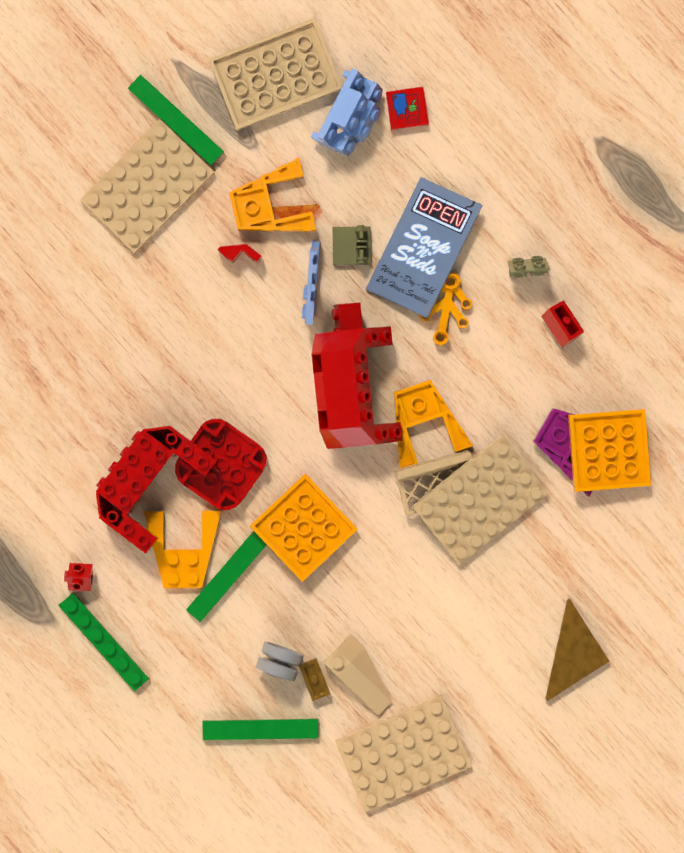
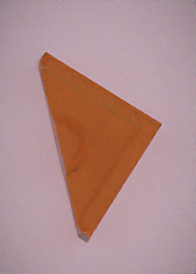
[272,204,320,233]

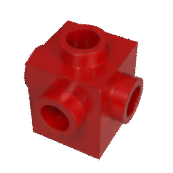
[64,563,93,591]

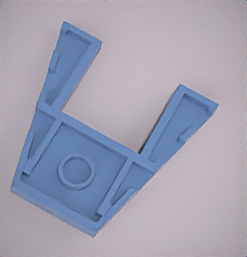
[302,240,320,325]

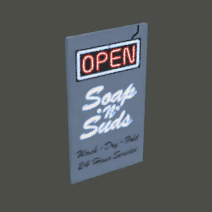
[366,177,483,318]

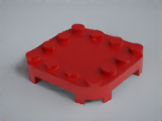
[175,419,267,510]

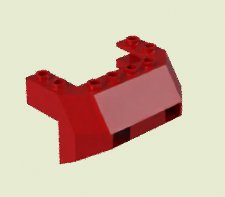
[311,326,403,449]

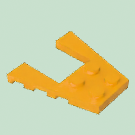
[229,157,316,232]
[394,380,473,468]
[144,511,221,588]

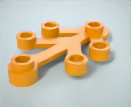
[419,272,472,346]

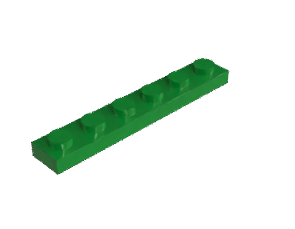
[58,592,150,692]

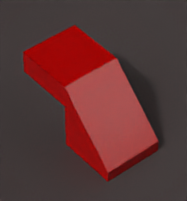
[217,244,262,264]

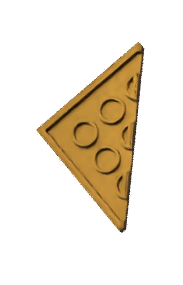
[545,599,609,701]

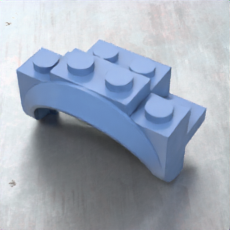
[311,68,383,157]

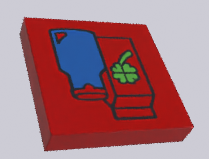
[386,87,429,130]

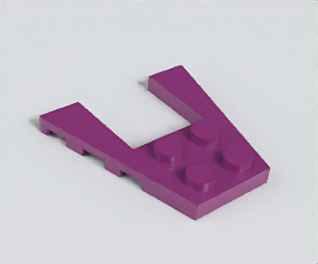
[533,408,593,497]

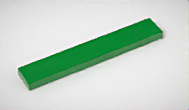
[128,74,224,166]
[186,531,267,622]
[202,718,318,740]

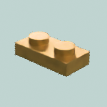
[299,658,331,701]

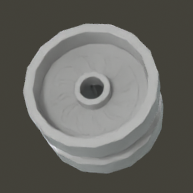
[256,641,304,682]

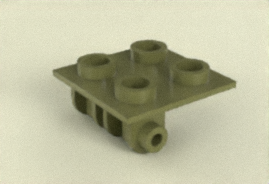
[332,225,371,265]
[508,256,550,278]

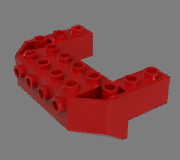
[96,426,218,554]

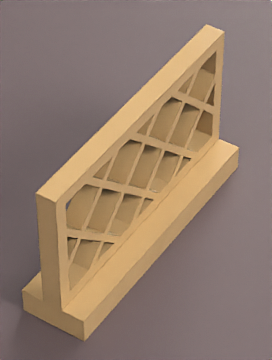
[393,450,472,516]

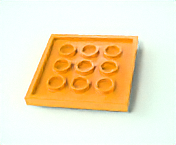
[568,409,651,492]
[249,473,358,582]

